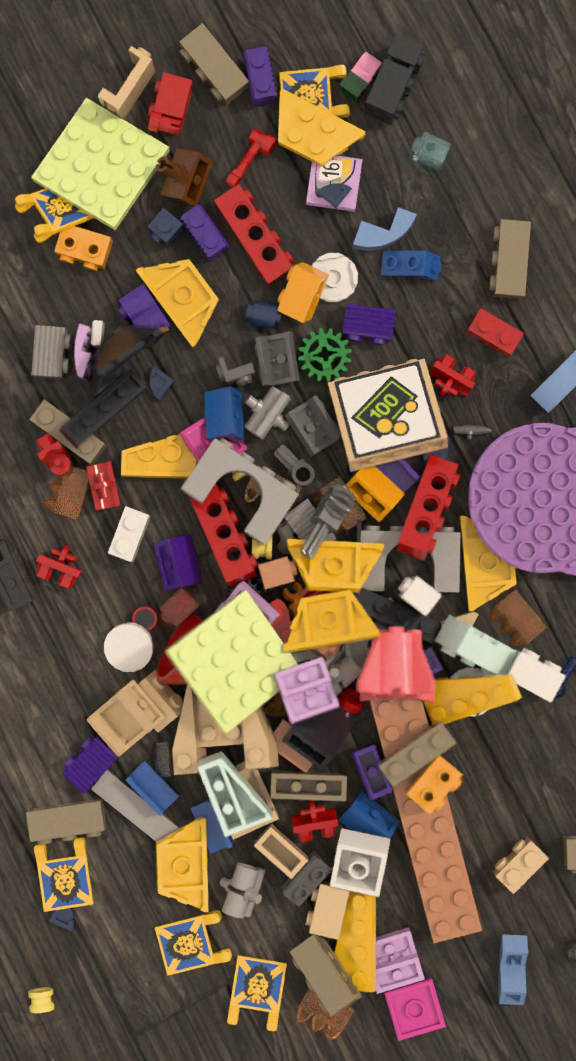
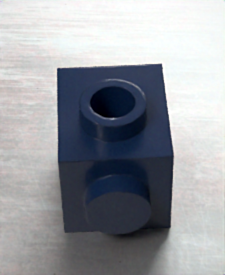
[147,208,184,247]

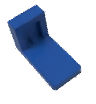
[381,251,441,281]

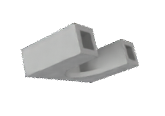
[181,438,299,545]
[361,526,460,592]

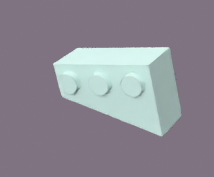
[435,615,518,675]
[198,751,273,837]

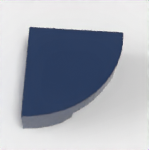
[317,183,352,209]
[150,366,174,401]
[49,908,75,932]

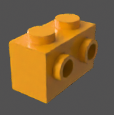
[54,226,113,271]
[277,262,329,323]
[345,466,405,522]
[405,755,462,814]

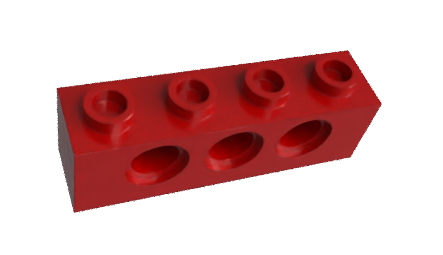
[214,184,295,287]
[396,455,461,561]
[189,483,258,588]

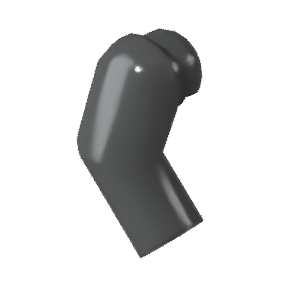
[277,522,295,554]

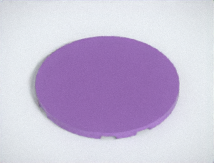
[468,423,576,573]

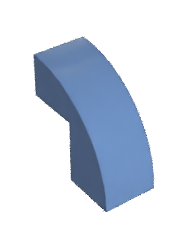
[352,207,417,251]
[531,350,576,413]
[498,934,528,1005]

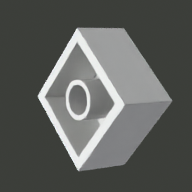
[506,648,565,702]
[330,828,390,897]

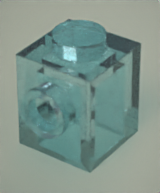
[411,132,451,171]

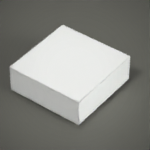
[91,320,105,348]

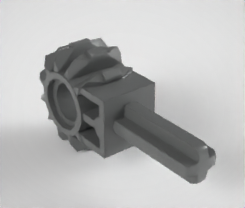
[300,483,355,559]

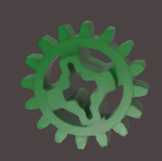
[298,328,352,382]

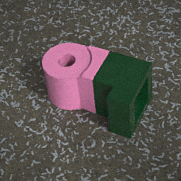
[339,51,383,103]

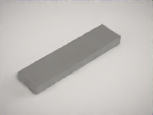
[91,769,180,842]

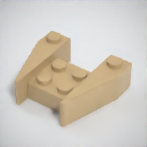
[172,684,279,775]

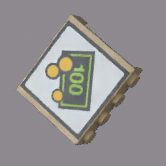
[328,358,448,472]

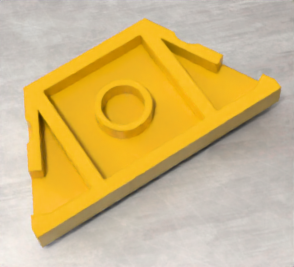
[278,89,366,167]
[136,259,219,348]
[459,516,517,611]
[287,539,384,593]
[283,590,381,653]
[156,816,208,912]

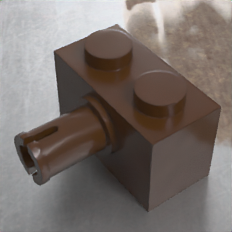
[156,148,213,207]

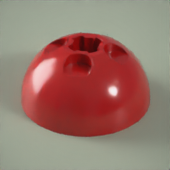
[157,614,203,685]

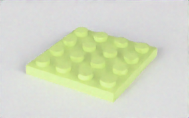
[31,98,170,230]
[165,590,298,733]

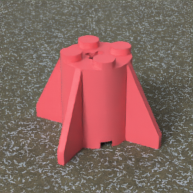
[358,627,435,702]

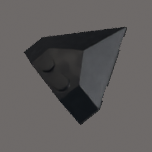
[91,325,170,399]

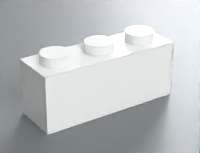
[397,576,442,616]

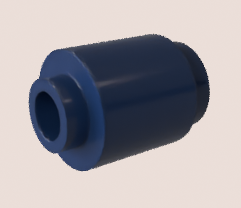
[245,300,282,329]

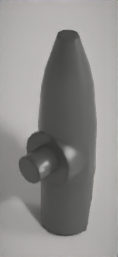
[453,425,491,439]

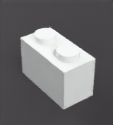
[108,506,151,562]

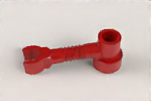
[226,128,278,188]

